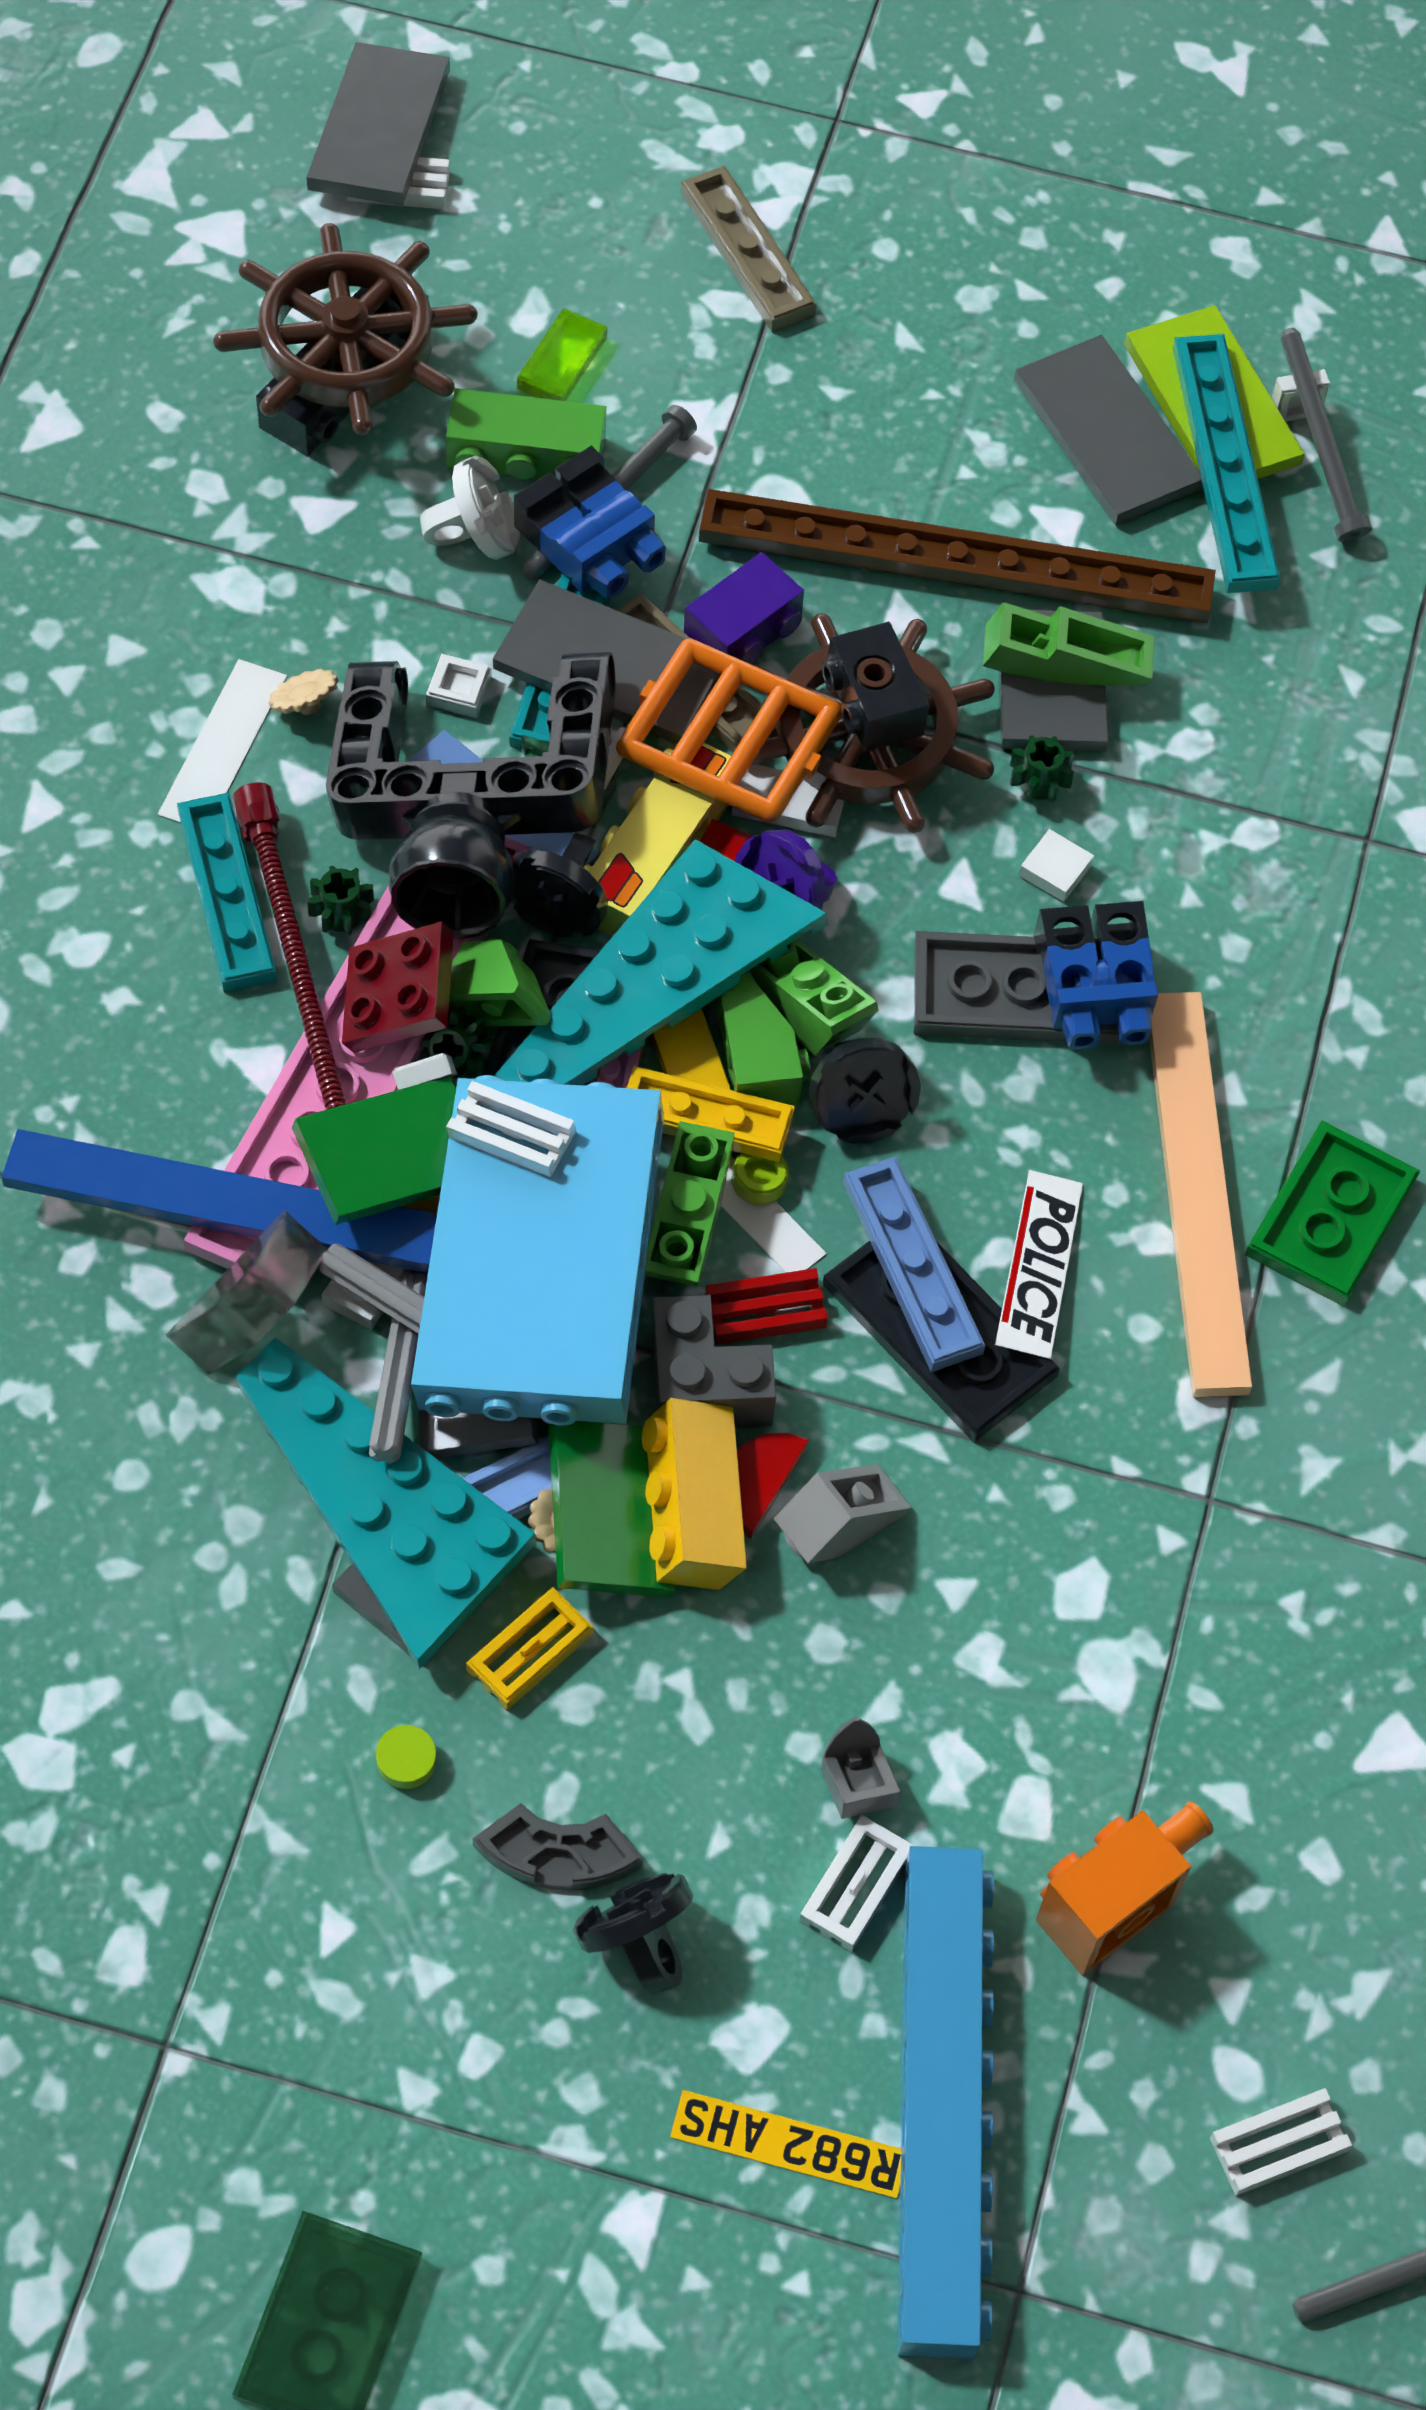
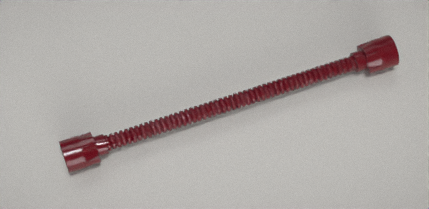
[232,782,346,1110]

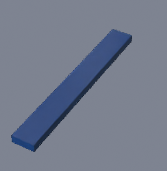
[1,1129,437,1273]

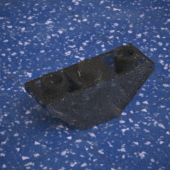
[166,1210,328,1375]

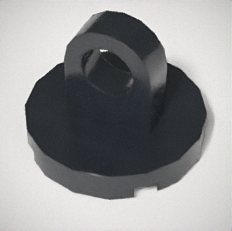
[512,832,608,937]
[809,1038,921,1144]
[573,1873,694,1994]

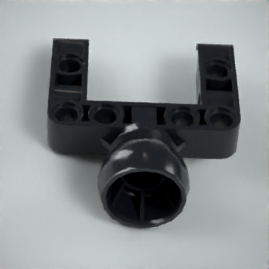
[326,652,616,940]

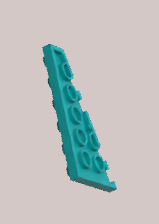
[495,840,828,1085]
[236,1337,536,1670]

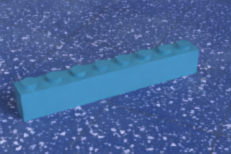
[898,1846,994,2360]

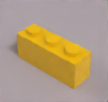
[642,1398,747,1590]

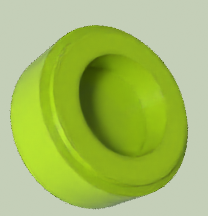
[731,1153,789,1205]
[376,1725,436,1789]

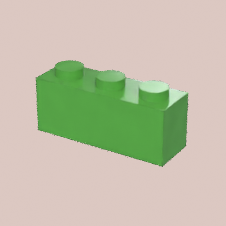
[446,388,607,479]

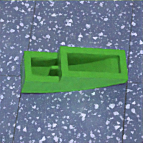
[982,602,1154,686]

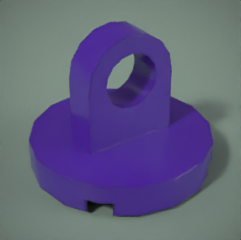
[735,830,838,910]

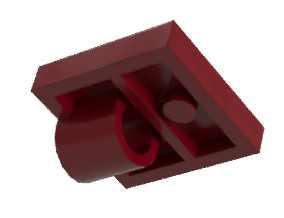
[342,921,454,1053]

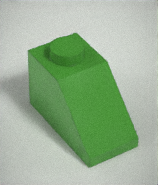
[449,938,551,1027]

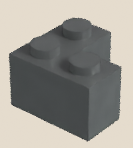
[651,1295,776,1428]

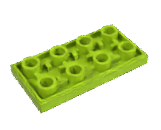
[1124,305,1305,479]

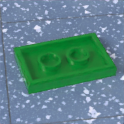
[292,1076,456,1225]
[1245,1120,1421,1307]
[548,1421,675,1597]

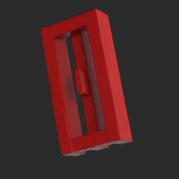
[705,1268,828,1345]

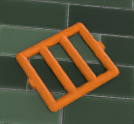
[616,638,842,823]

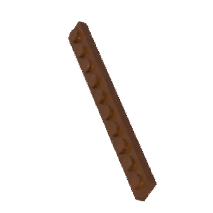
[699,489,1216,623]

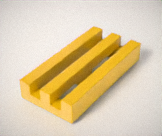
[466,1587,593,1711]

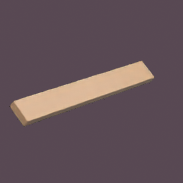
[1149,992,1252,1397]

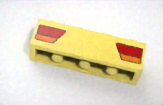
[583,743,731,936]

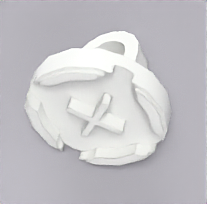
[420,455,520,560]

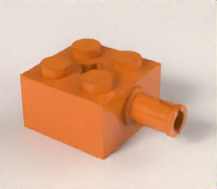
[1036,1801,1214,1976]

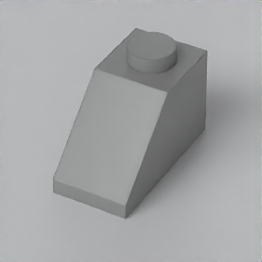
[773,1464,912,1563]

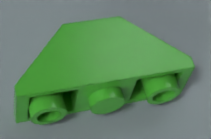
[749,939,879,1056]
[645,1121,735,1287]

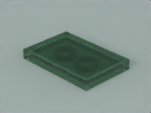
[232,2211,423,2410]

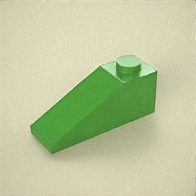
[714,972,811,1105]

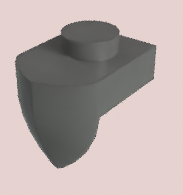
[821,1717,901,1819]

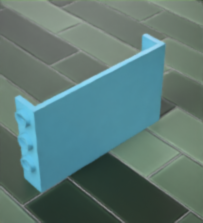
[411,1075,664,1425]

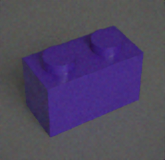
[684,552,804,664]

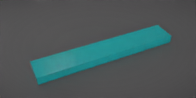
[1173,334,1280,593]

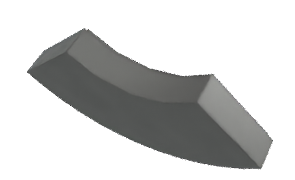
[472,1803,643,1891]

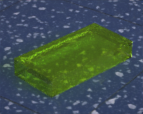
[517,308,608,401]

